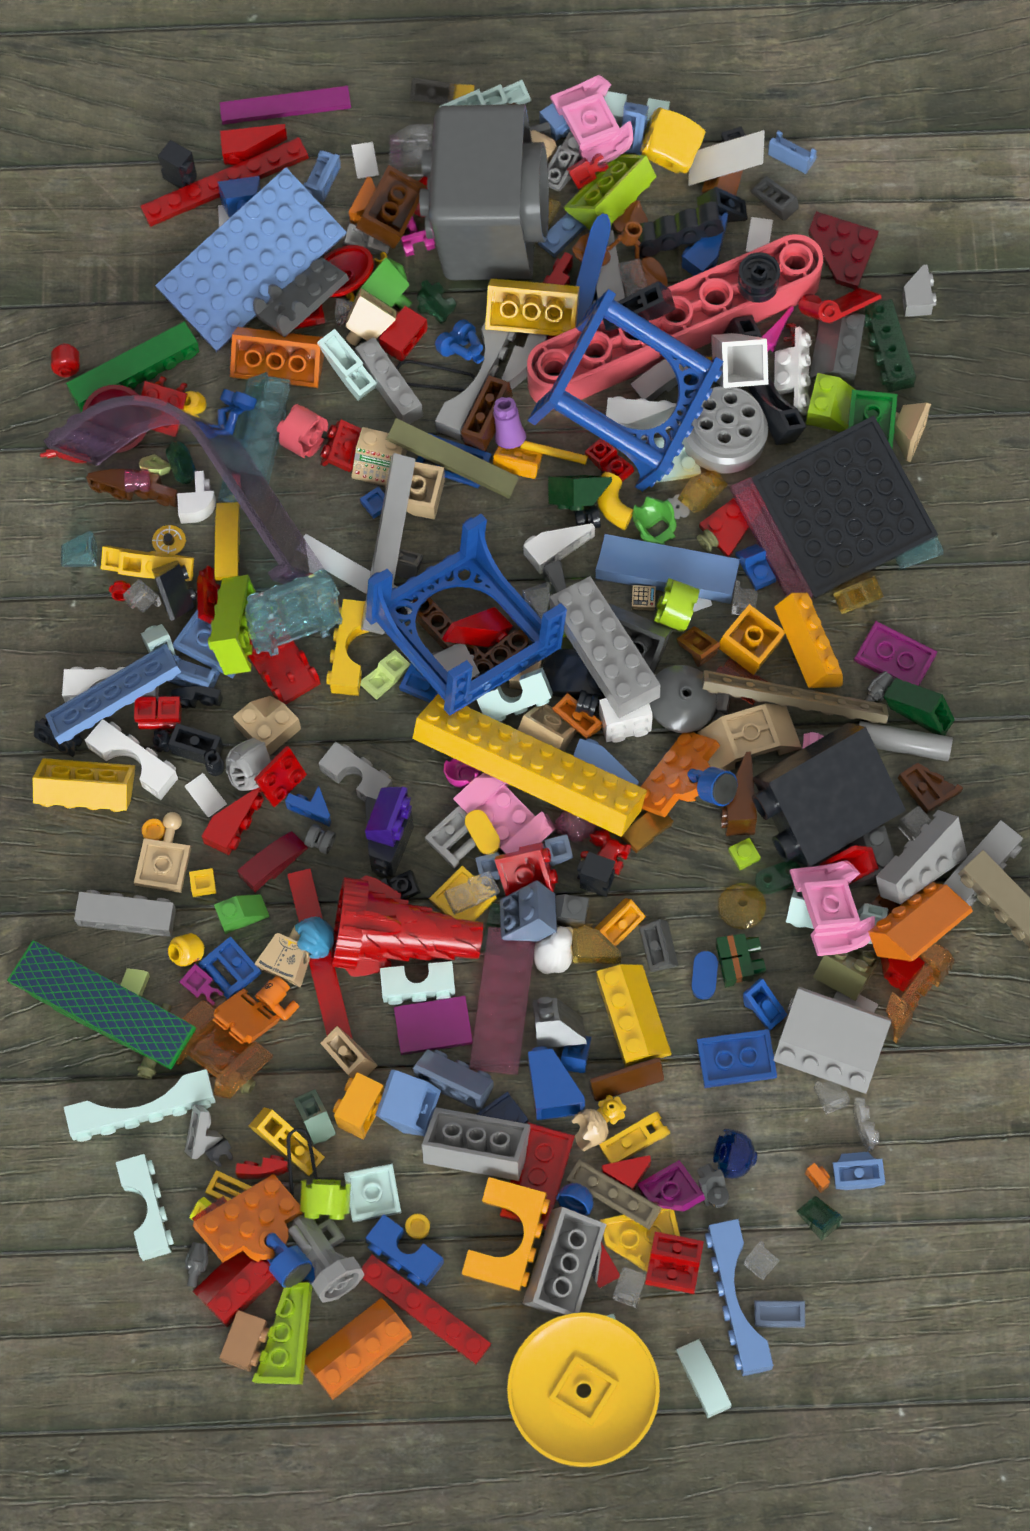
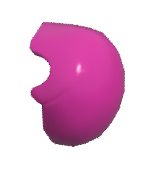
[443,758,481,789]

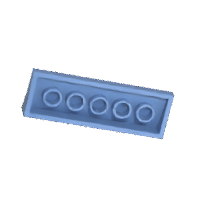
[596,534,740,604]

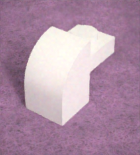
[177,471,216,524]

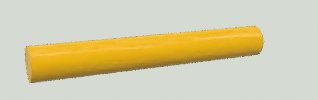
[520,441,588,465]

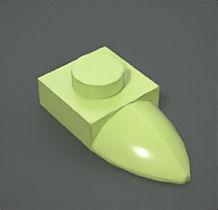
[139,454,172,476]

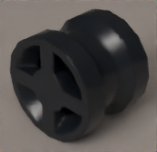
[575,689,599,717]

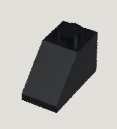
[696,187,748,222]

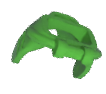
[633,496,676,545]

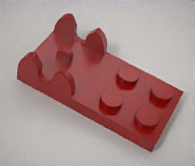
[248,609,321,705]

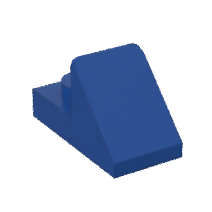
[735,544,776,591]
[285,786,332,827]
[743,978,788,1030]
[561,1036,592,1073]

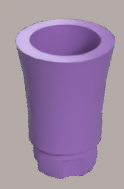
[493,397,526,449]

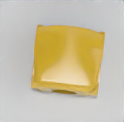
[640,107,706,174]

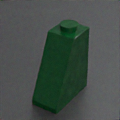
[884,678,955,736]

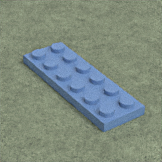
[45,644,181,744]

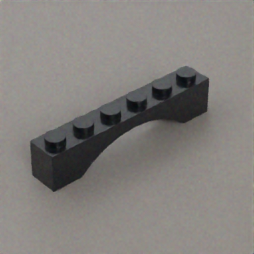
[723,315,806,445]

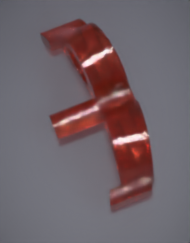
[783,323,797,347]

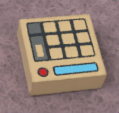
[632,585,656,611]

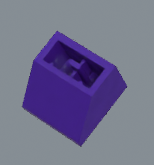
[365,787,412,847]

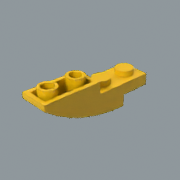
[101,545,194,581]

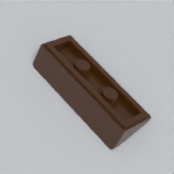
[590,1057,664,1102]

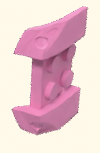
[550,75,633,165]
[453,773,555,854]
[790,861,875,956]

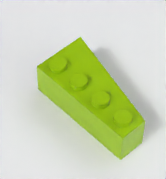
[208,575,256,675]

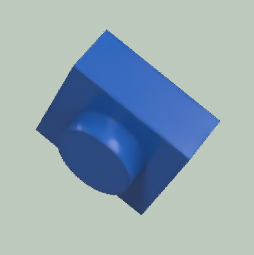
[360,486,385,519]

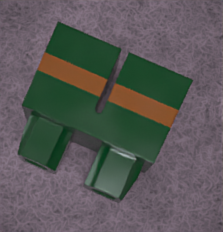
[715,933,766,988]

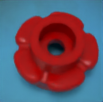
[109,580,132,601]

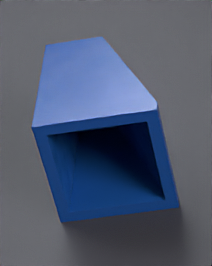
[528,1046,585,1121]

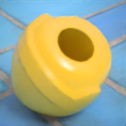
[183,391,206,415]

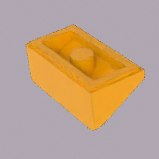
[493,446,543,479]
[593,898,646,949]

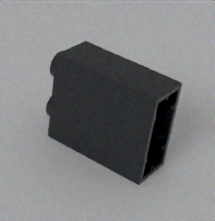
[752,723,906,866]

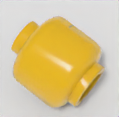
[168,933,204,967]

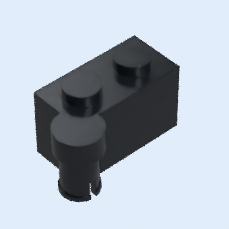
[168,723,225,776]

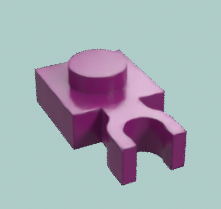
[179,964,223,1006]

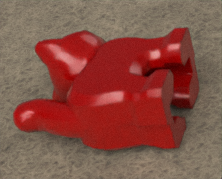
[580,828,631,875]

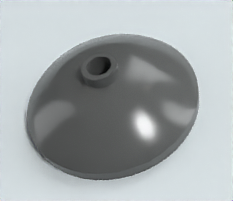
[649,665,717,733]

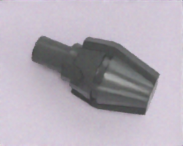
[864,671,895,702]
[185,1242,208,1287]

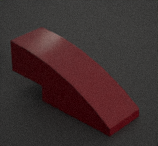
[237,831,308,892]

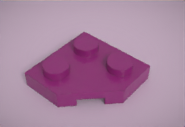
[637,1160,705,1211]

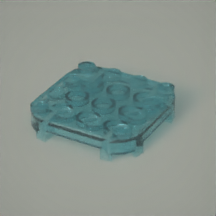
[245,569,343,656]

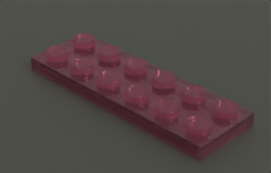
[470,927,535,1075]

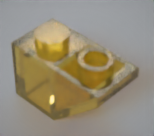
[678,471,728,513]
[833,576,884,614]

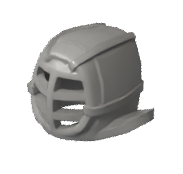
[225,738,271,791]

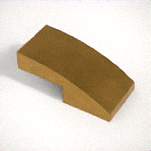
[620,812,674,853]

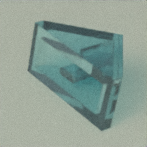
[61,531,97,567]

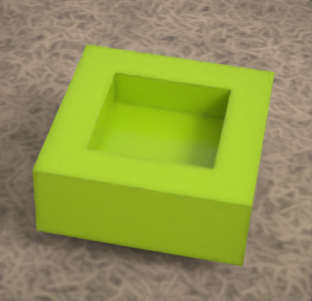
[728,838,761,871]

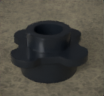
[153,729,172,752]

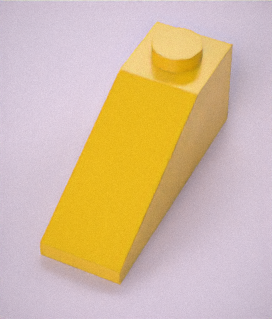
[249,1107,325,1176]

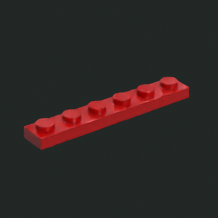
[361,1254,491,1365]

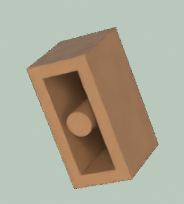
[219,1310,270,1372]

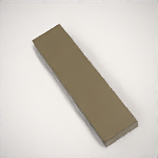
[566,1159,662,1230]

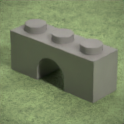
[318,742,393,802]

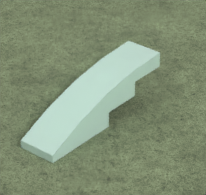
[439,80,531,107]

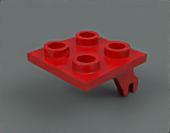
[141,376,188,437]
[254,746,307,808]

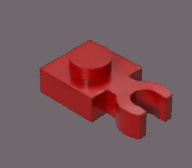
[567,153,609,190]

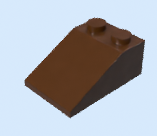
[355,165,427,249]
[720,752,757,836]

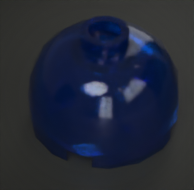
[713,1129,757,1179]

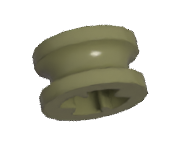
[697,529,719,552]

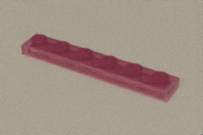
[730,477,813,599]

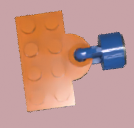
[641,732,738,817]
[193,1174,312,1288]

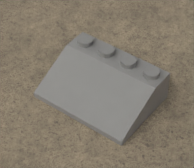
[773,987,892,1094]

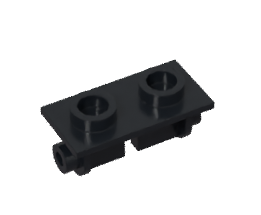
[34,718,83,757]

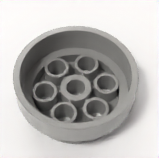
[682,386,768,473]

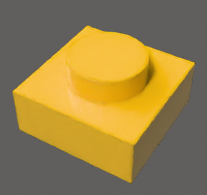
[189,868,217,897]

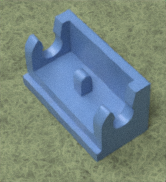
[622,102,649,155]
[768,130,817,174]
[303,151,341,202]
[168,655,220,688]

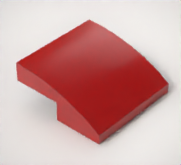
[645,1231,704,1294]

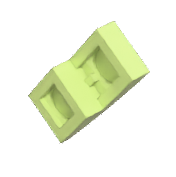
[360,650,410,700]

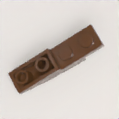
[86,469,178,507]

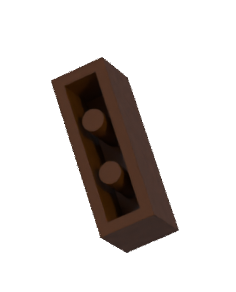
[461,376,513,451]

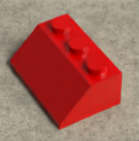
[193,1251,276,1327]

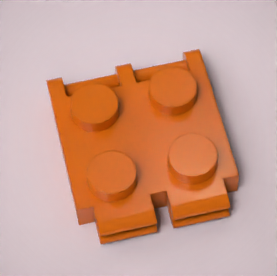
[212,988,280,1044]

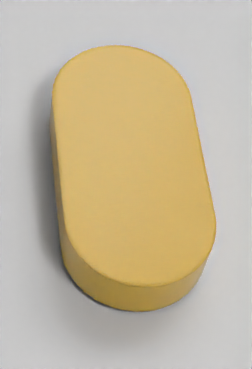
[465,810,500,855]

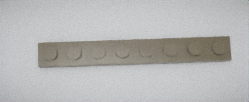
[702,670,889,724]

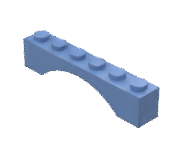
[705,1219,773,1376]

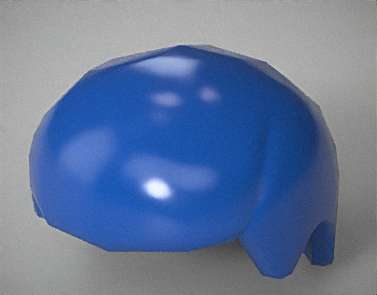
[556,1183,594,1216]

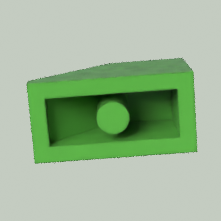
[214,894,270,934]

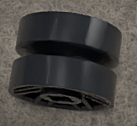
[738,252,780,303]

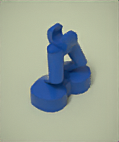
[435,319,484,364]
[214,389,257,444]

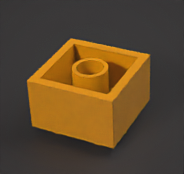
[719,604,785,675]
[333,1072,384,1140]

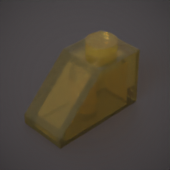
[573,926,621,964]

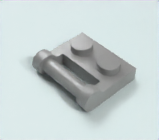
[425,806,476,868]

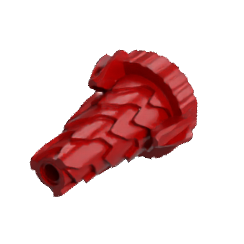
[331,875,483,977]

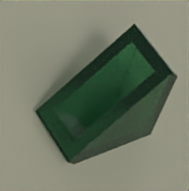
[797,1196,843,1241]

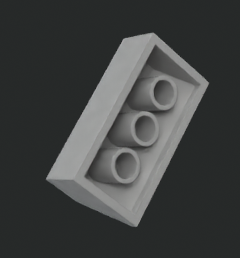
[422,1107,530,1181]
[522,1207,606,1316]

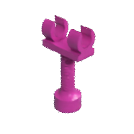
[401,216,435,257]

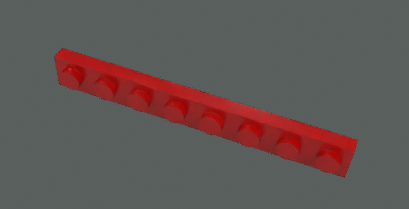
[140,137,309,227]

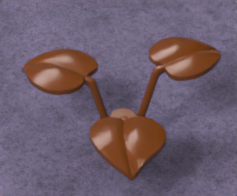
[572,200,667,289]

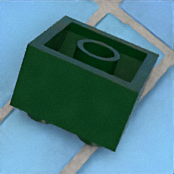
[548,475,612,510]

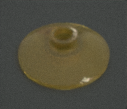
[718,883,766,929]

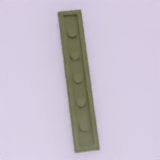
[386,418,519,499]

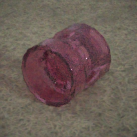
[124,469,150,492]

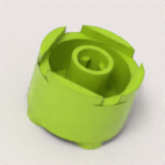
[653,578,700,632]
[300,1179,351,1220]

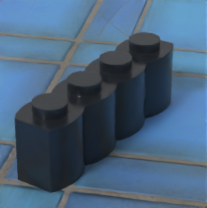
[638,202,724,258]

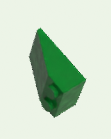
[848,390,897,449]

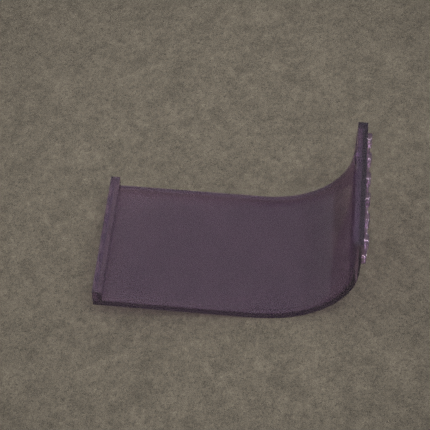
[43,395,331,592]

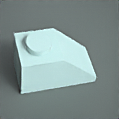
[141,624,176,655]

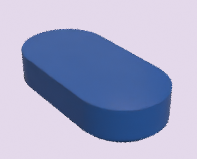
[691,951,718,1000]

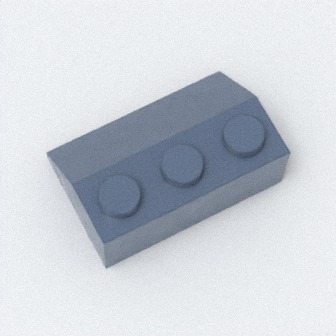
[413,1049,494,1111]

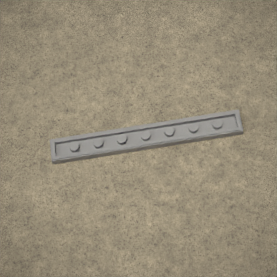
[361,453,416,635]

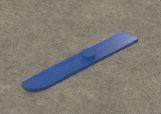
[576,213,611,327]

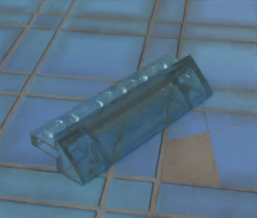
[218,372,291,504]

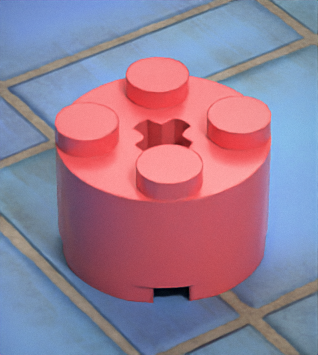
[276,404,328,458]

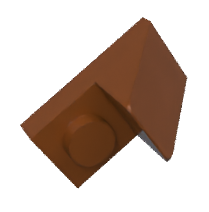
[676,626,720,667]

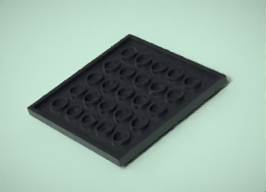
[751,416,938,599]

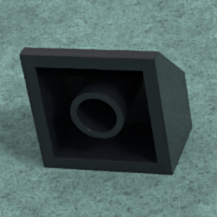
[151,560,196,621]

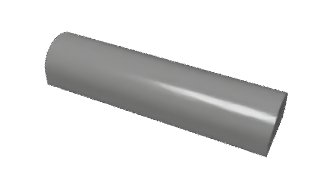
[859,721,953,761]

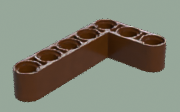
[412,597,529,680]

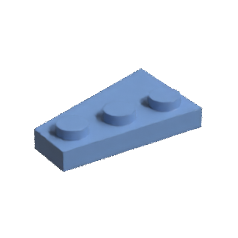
[173,610,236,679]

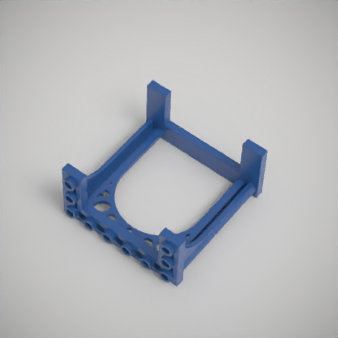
[527,289,724,491]
[366,514,567,716]

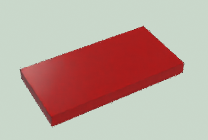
[500,1122,575,1230]

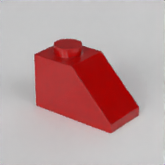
[880,957,925,992]

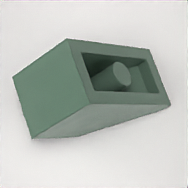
[293,1089,336,1144]

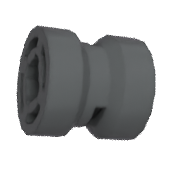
[304,824,336,854]

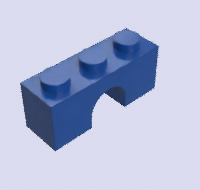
[366,1214,444,1286]

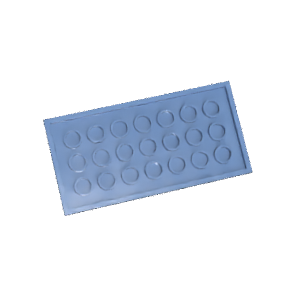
[155,168,347,352]

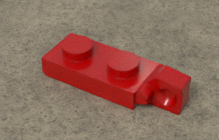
[197,566,220,624]

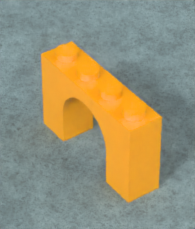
[462,1177,550,1291]

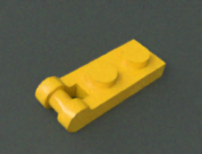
[599,1111,671,1163]

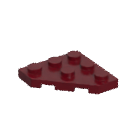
[808,211,879,290]

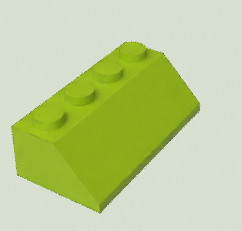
[564,154,657,230]

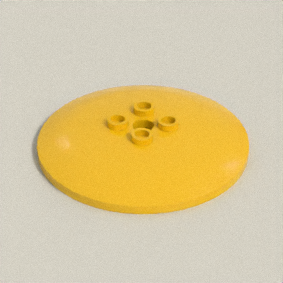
[507,1313,660,1467]

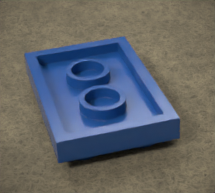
[697,1029,777,1088]

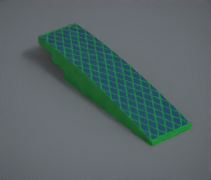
[7,940,197,1069]

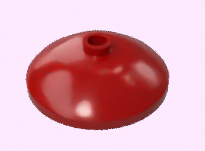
[323,245,374,297]

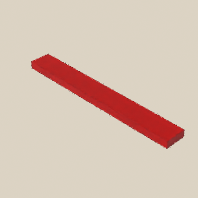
[287,868,353,1039]

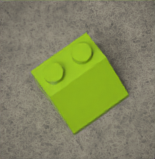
[806,373,855,432]

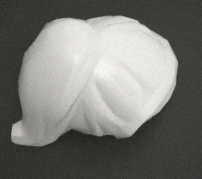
[534,926,573,974]

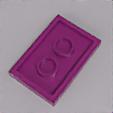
[854,621,938,686]
[394,996,473,1055]

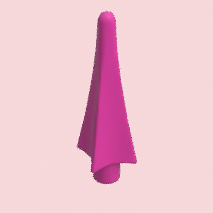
[761,306,794,352]

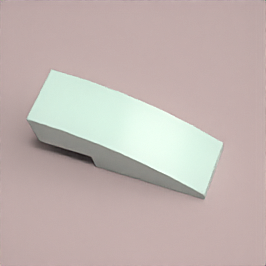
[317,329,377,401]
[676,1339,731,1418]

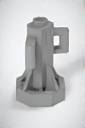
[288,1215,364,1303]

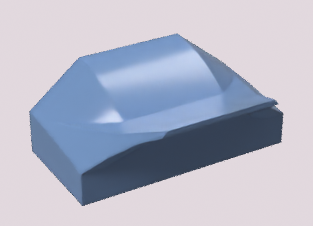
[833,1152,885,1190]

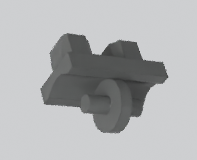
[697,1164,729,1208]

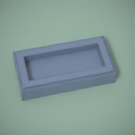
[754,1301,805,1328]

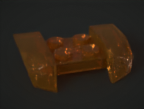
[886,944,954,1044]
[176,1000,273,1099]

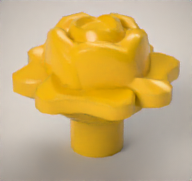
[597,1095,626,1125]

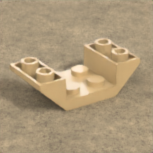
[697,703,802,771]

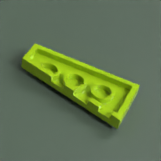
[252,1282,312,1384]

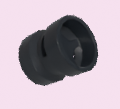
[575,506,601,529]

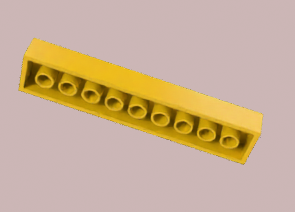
[412,694,647,837]

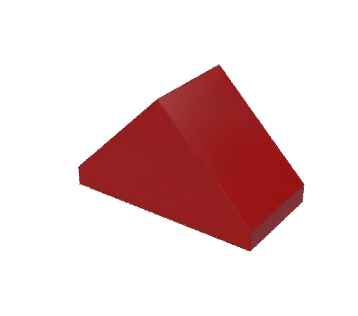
[602,1155,651,1191]

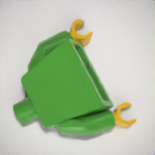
[342,252,412,310]

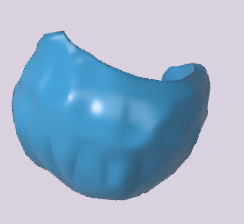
[295,916,335,959]

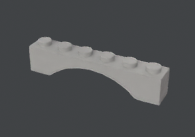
[435,320,517,441]

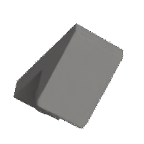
[185,1105,223,1159]

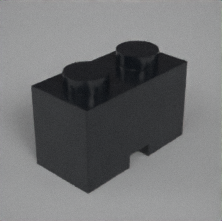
[158,140,197,188]
[577,852,615,897]

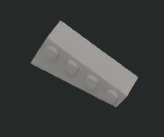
[876,810,968,904]

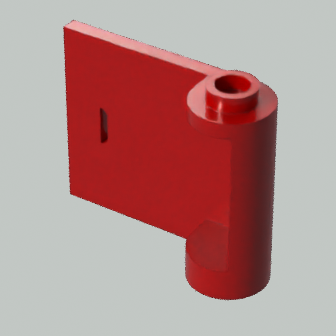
[799,288,882,323]

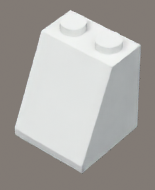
[711,333,768,388]

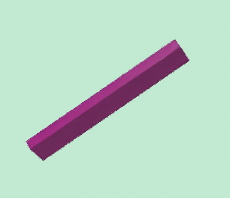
[220,86,351,125]

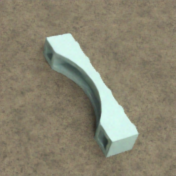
[64,1069,216,1142]

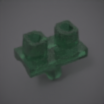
[417,280,457,324]

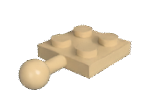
[134,812,191,893]

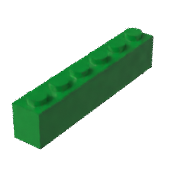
[66,321,200,413]

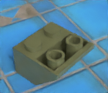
[813,948,880,1001]

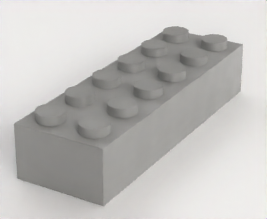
[549,576,660,718]

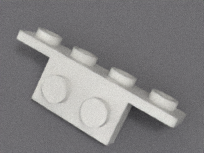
[774,326,811,415]

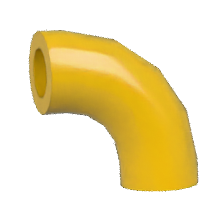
[597,472,634,530]

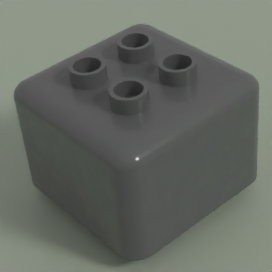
[419,104,549,280]

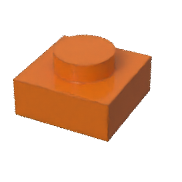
[805,1163,830,1193]

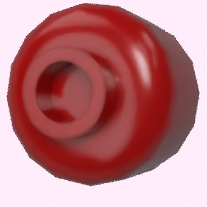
[51,343,80,378]

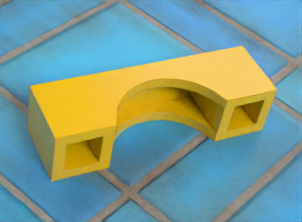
[327,599,369,696]

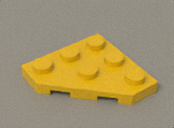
[600,1208,680,1272]

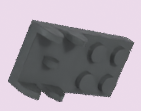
[253,257,349,337]

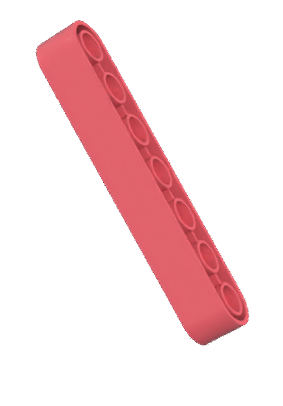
[527,234,823,403]

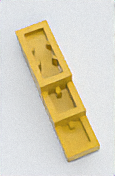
[215,502,240,581]

